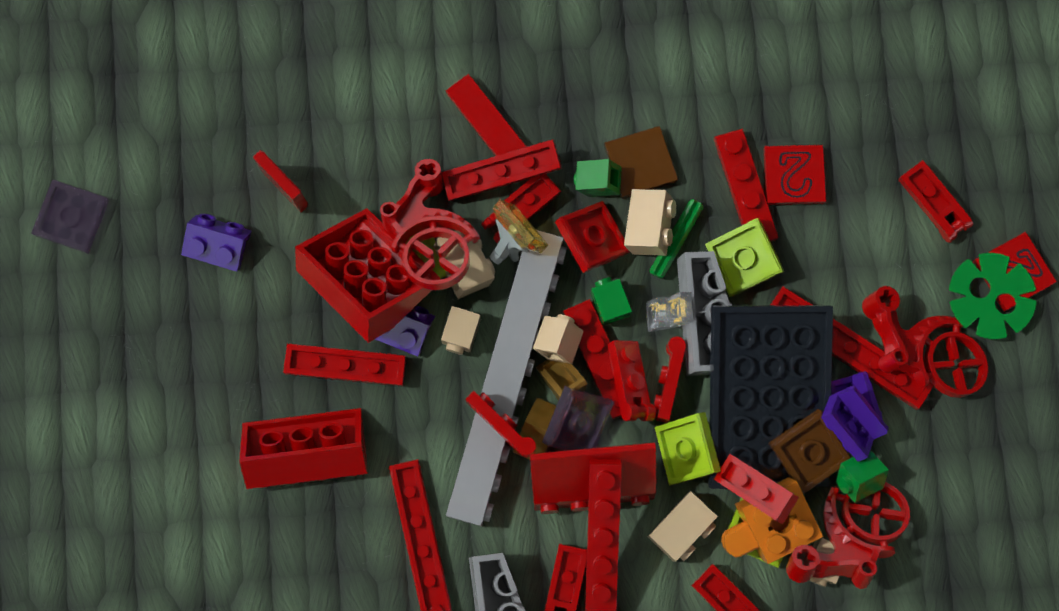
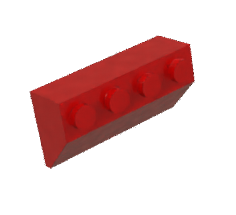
[239,408,367,489]

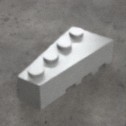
[677,251,732,376]
[469,553,525,611]

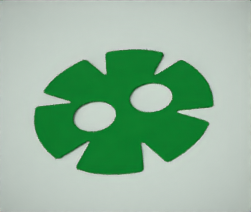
[949,253,1037,339]

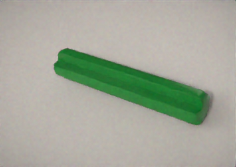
[650,199,704,279]

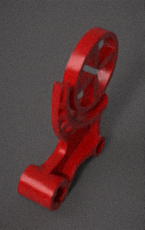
[380,159,480,290]
[862,286,988,398]
[786,482,910,589]

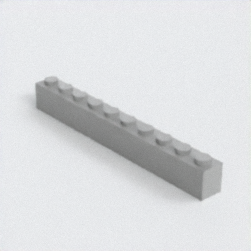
[446,228,567,527]

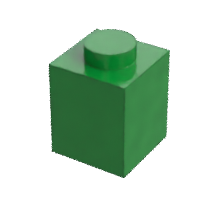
[574,159,622,197]
[590,277,632,326]
[836,450,889,503]

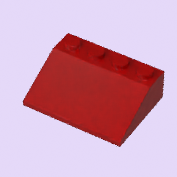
[295,208,441,343]
[530,443,656,514]

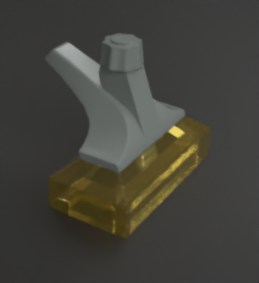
[489,199,549,265]

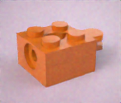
[721,477,823,564]

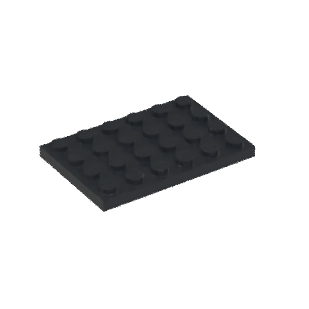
[708,305,833,489]

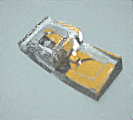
[646,292,693,332]

